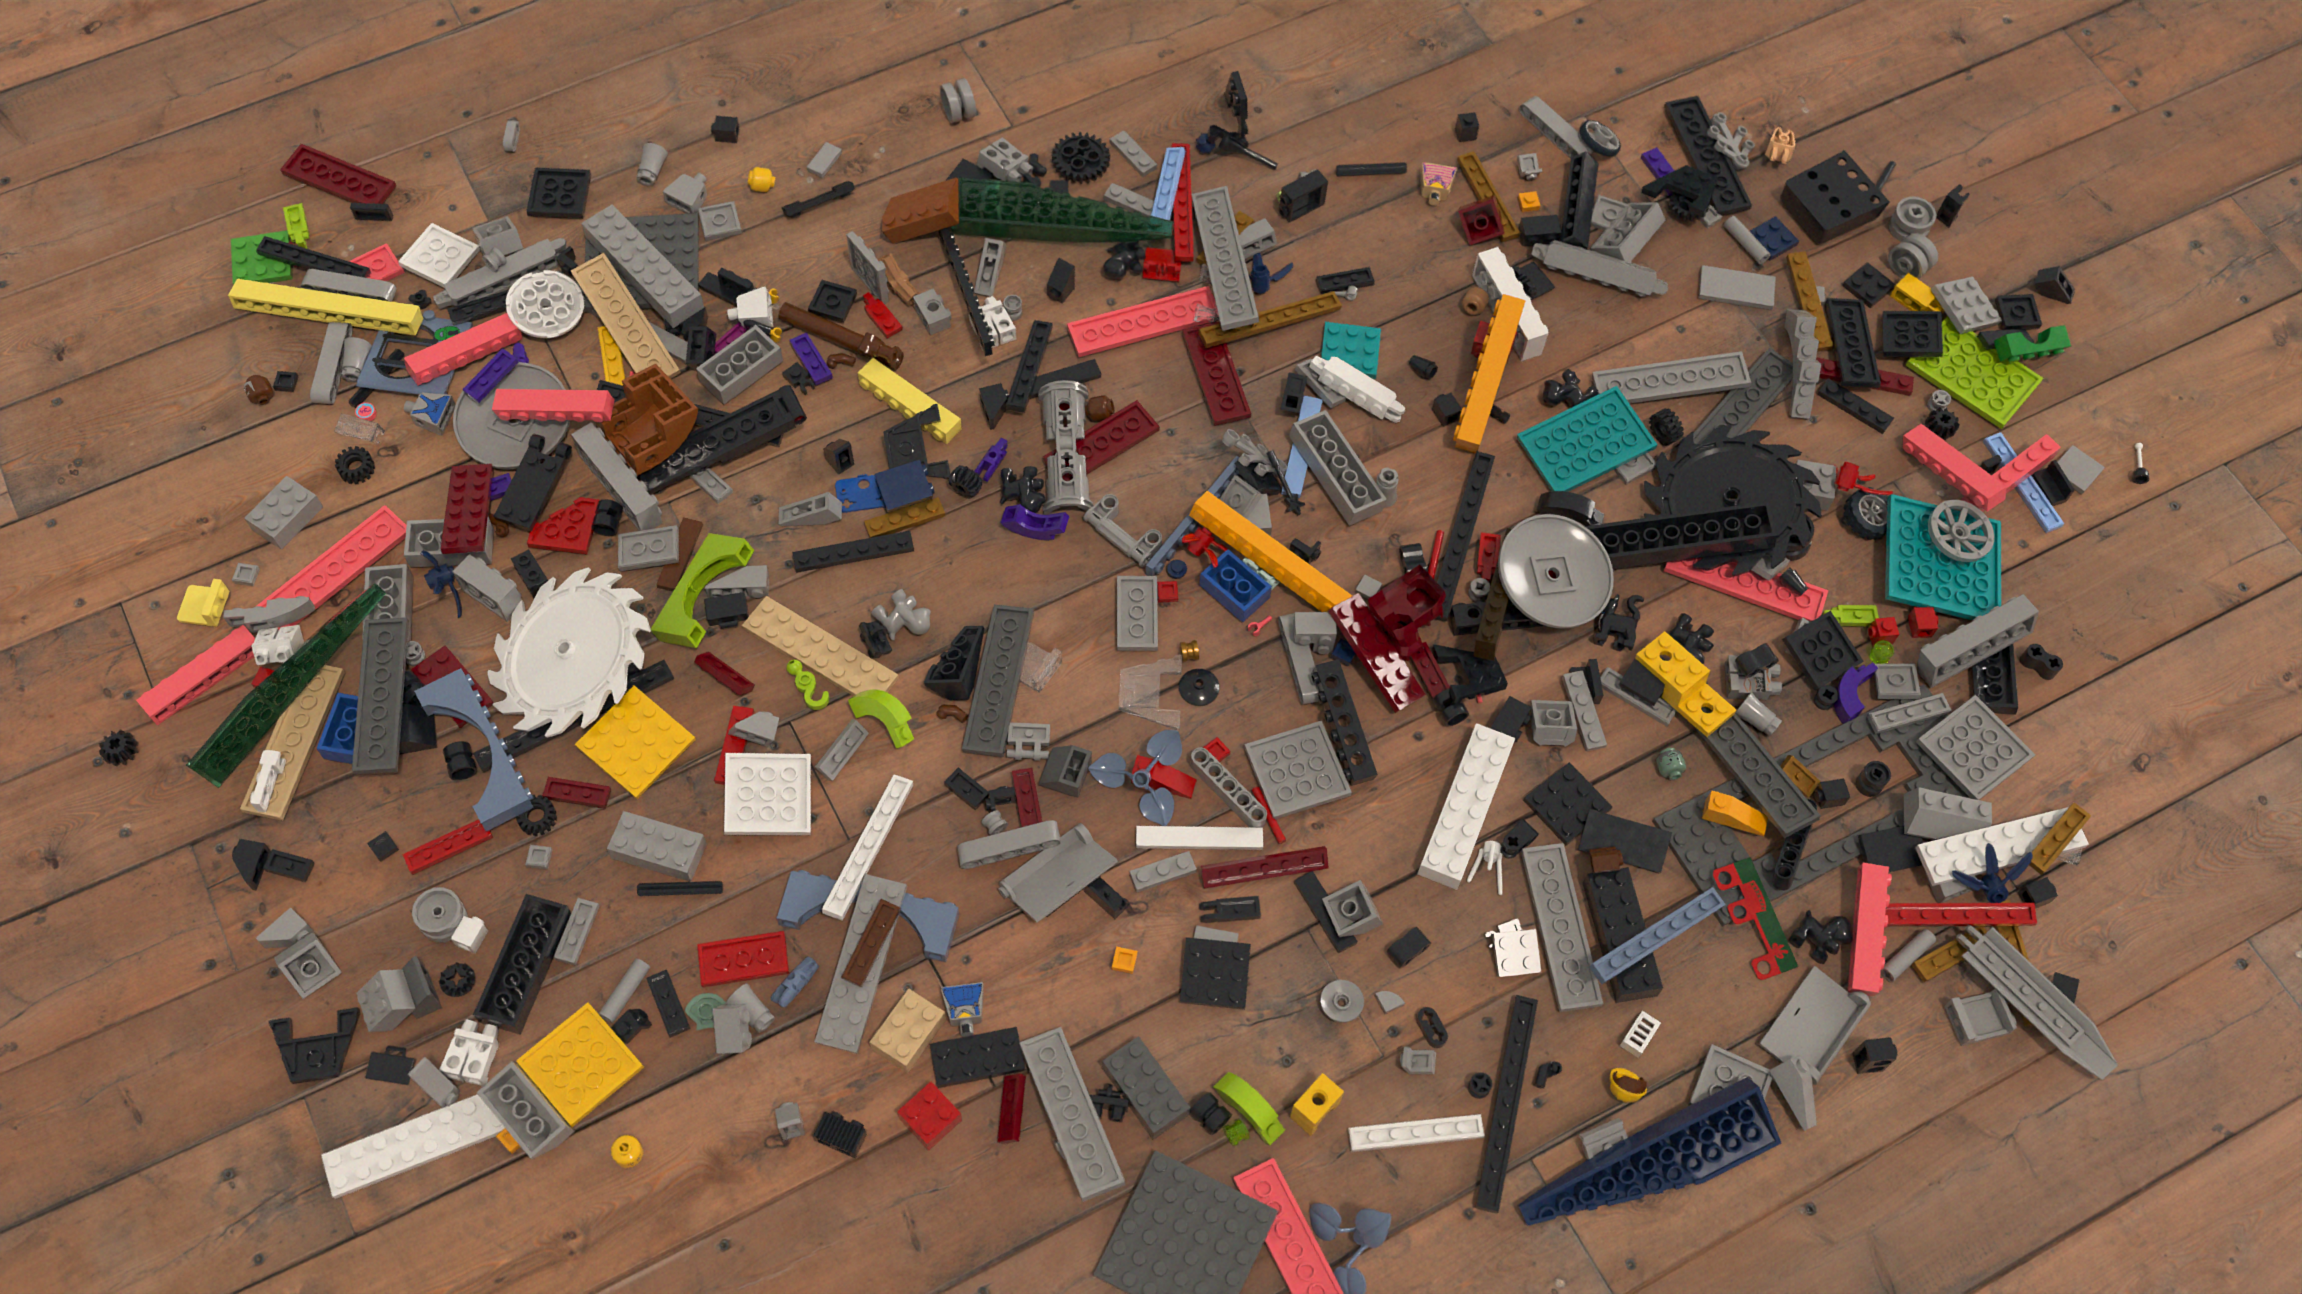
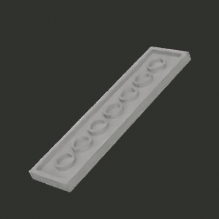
[1592,351,1751,403]
[1521,843,1603,1012]
[814,874,907,1054]
[1020,1027,1125,1202]

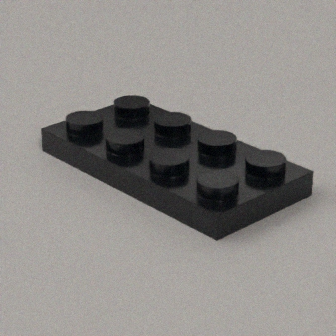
[930,1027,1025,1088]

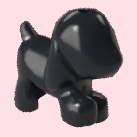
[1103,234,1146,279]
[1542,369,1599,408]
[1000,466,1046,513]
[1669,613,1714,664]
[1788,910,1853,964]

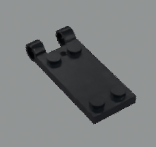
[493,434,572,532]

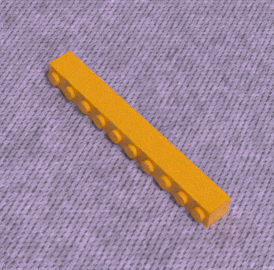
[1189,491,1352,612]

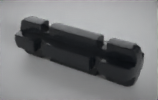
[1490,404,1511,424]

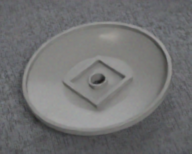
[453,362,570,469]
[1498,514,1614,629]

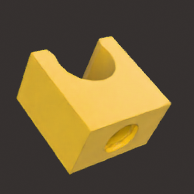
[1290,1073,1344,1136]

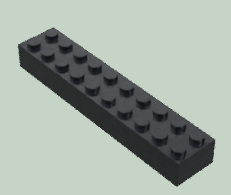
[1585,501,1777,569]

